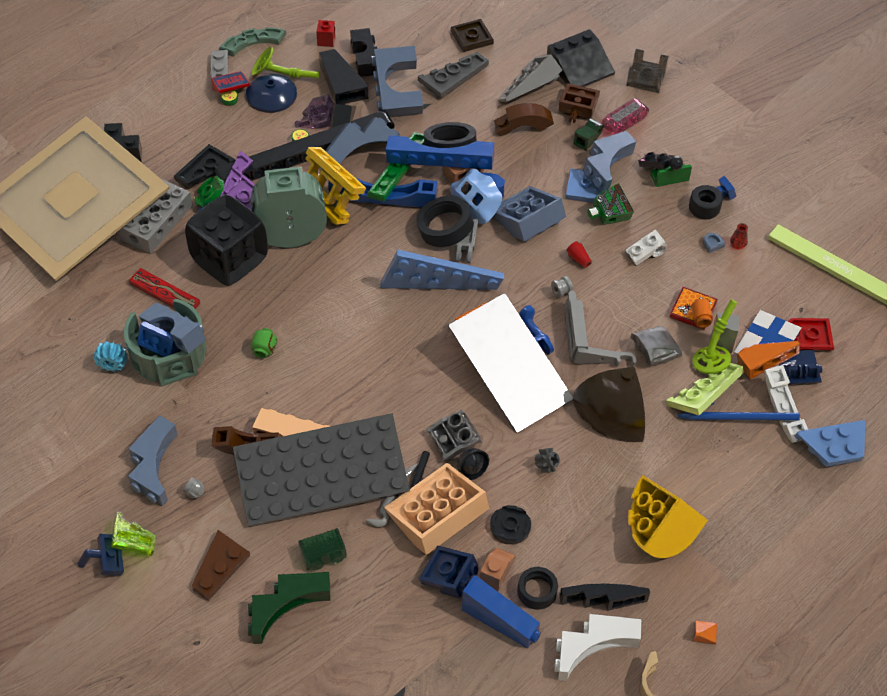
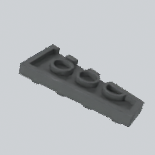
[418,52,489,98]

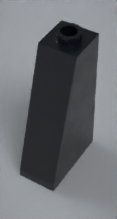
[319,49,369,104]

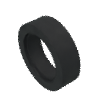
[424,122,477,148]
[417,196,473,247]

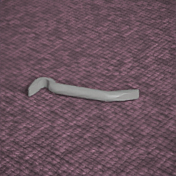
[366,463,418,527]

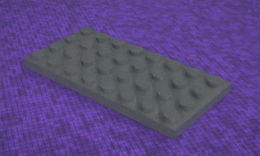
[233,413,410,527]

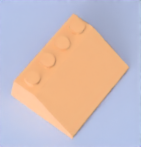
[384,463,490,555]

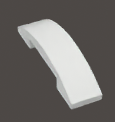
[764,365,808,443]

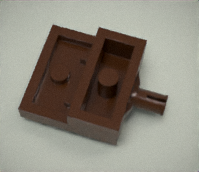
[558,83,600,123]

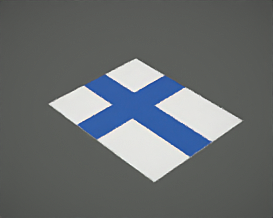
[734,310,801,367]

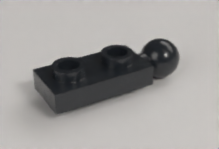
[638,152,683,170]

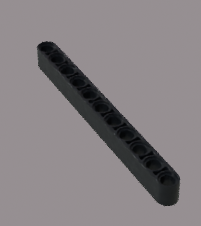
[213,111,395,184]

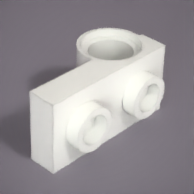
[626,229,667,266]

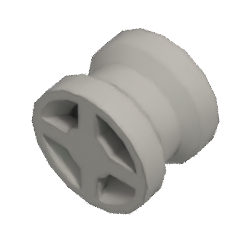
[551,276,574,298]

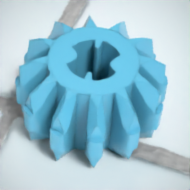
[94,341,128,372]

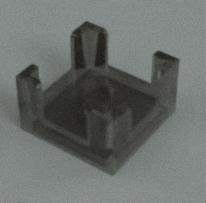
[626,49,669,93]

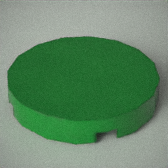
[195,176,224,208]

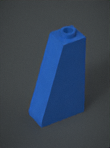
[462,575,541,648]

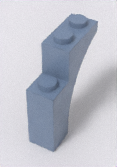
[325,117,400,164]
[583,131,637,193]
[128,415,178,506]

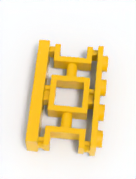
[305,147,366,225]

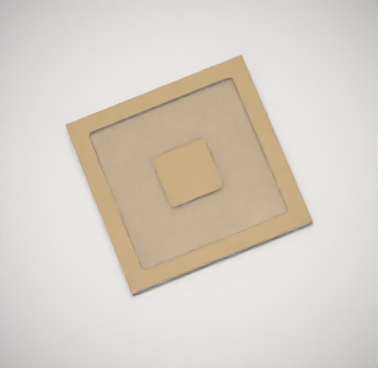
[0,116,170,281]

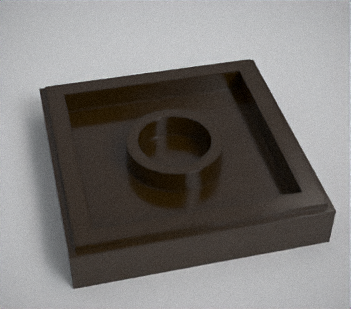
[451,19,494,52]

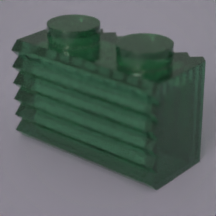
[298,528,347,570]

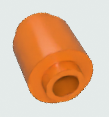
[691,298,713,328]

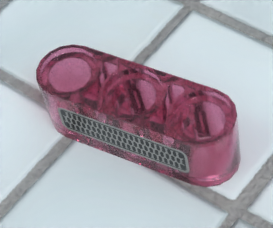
[601,98,649,135]

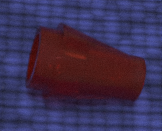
[730,223,748,249]

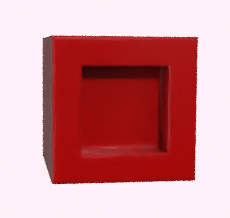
[316,20,336,47]

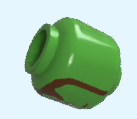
[250,328,278,358]

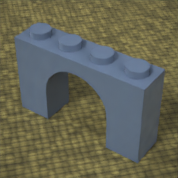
[371,46,423,117]

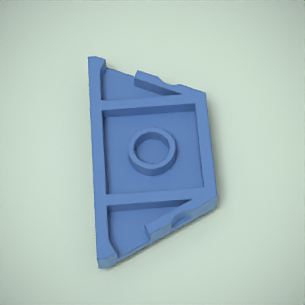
[794,420,866,467]

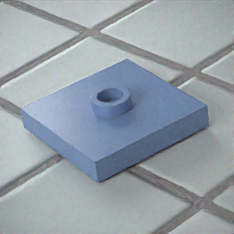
[566,168,601,203]

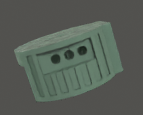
[250,167,327,248]
[124,299,207,387]

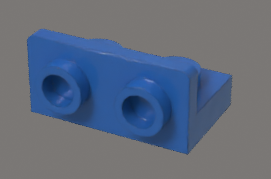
[137,322,180,357]

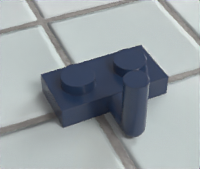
[77,534,124,576]

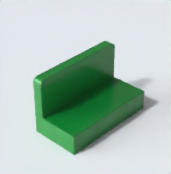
[650,163,692,187]

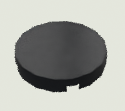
[490,505,531,545]

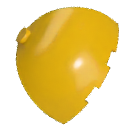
[628,475,708,558]

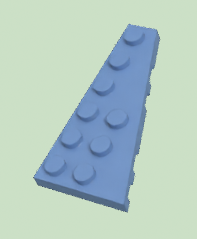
[380,249,504,290]

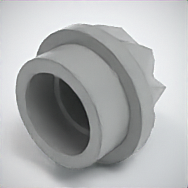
[183,477,204,499]

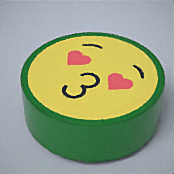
[221,90,238,106]
[292,129,309,141]

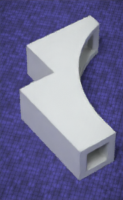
[554,614,641,681]

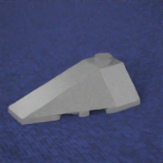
[498,54,562,102]

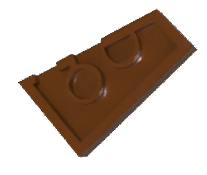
[192,530,250,601]

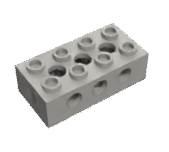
[119,178,192,254]

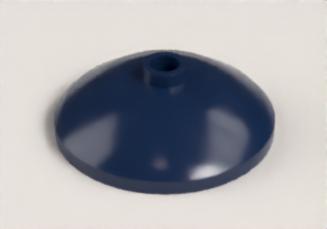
[246,74,297,113]

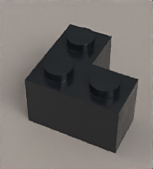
[104,123,142,162]

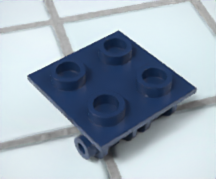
[779,350,823,384]

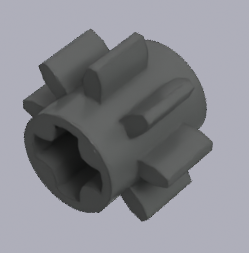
[535,448,560,473]

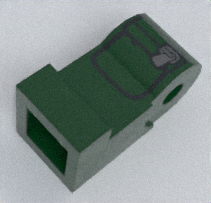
[573,118,604,151]

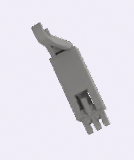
[564,291,636,367]

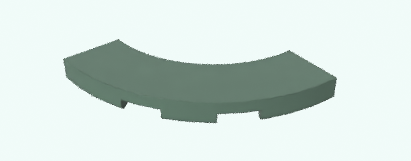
[219,27,286,56]

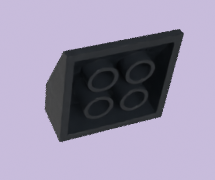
[547,29,615,87]

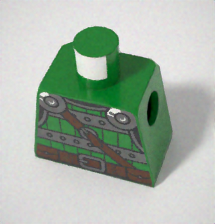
[587,183,634,225]

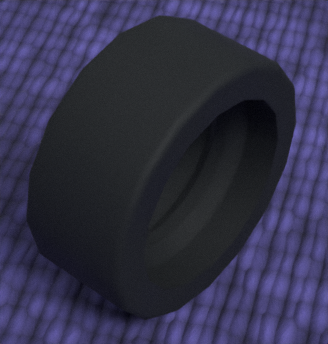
[517,566,558,610]

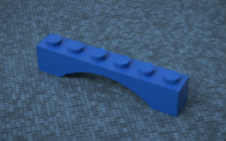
[386,136,494,170]
[328,178,438,207]

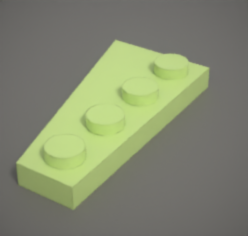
[666,363,744,415]

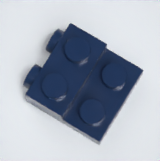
[419,545,479,598]

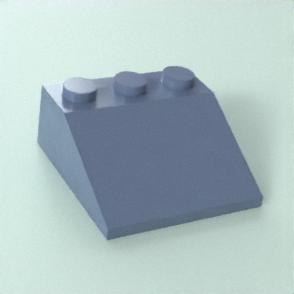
[493,186,566,241]

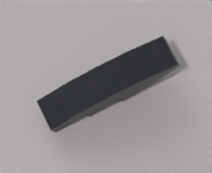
[559,583,650,611]

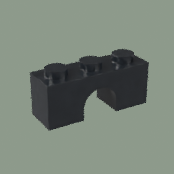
[350,28,377,77]

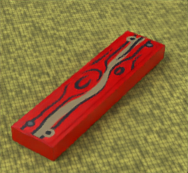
[129,268,200,309]

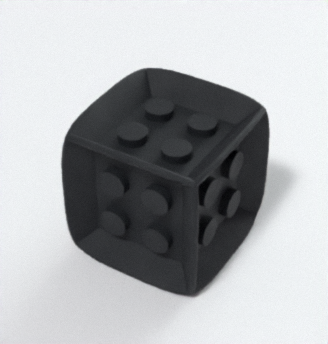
[185,195,268,286]

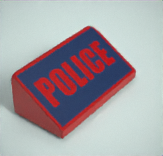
[211,71,250,93]

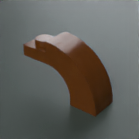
[494,103,554,136]
[211,426,282,455]

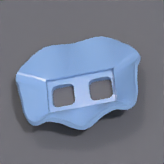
[450,169,502,224]

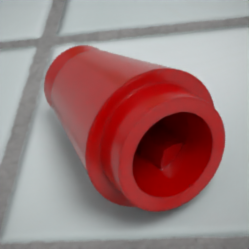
[566,241,592,269]

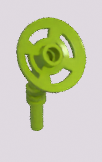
[252,47,319,79]
[692,299,738,374]

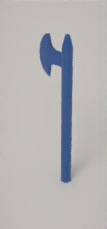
[678,402,800,421]

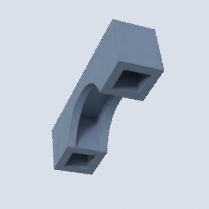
[139,302,206,354]

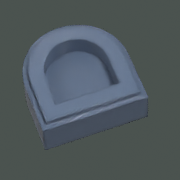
[703,233,725,253]

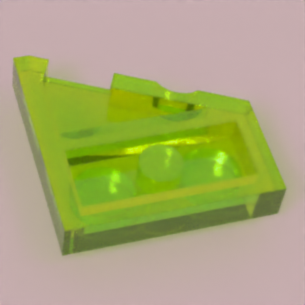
[111,512,156,556]

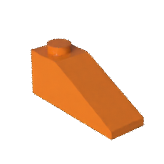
[738,341,800,380]

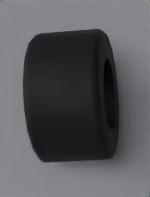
[689,185,723,219]

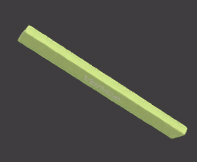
[768,224,887,305]

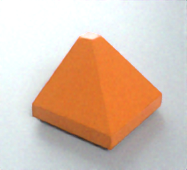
[694,621,717,644]

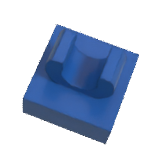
[717,176,737,200]

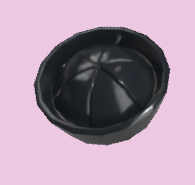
[457,448,490,480]

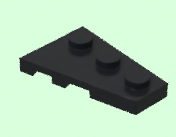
[174,144,236,188]

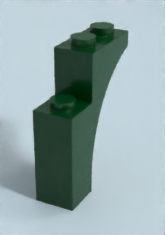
[248,572,331,644]

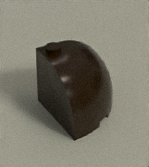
[573,366,645,442]

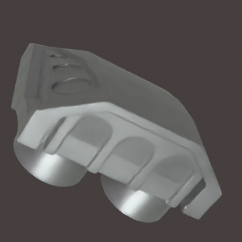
[630,326,682,366]
[426,409,482,461]

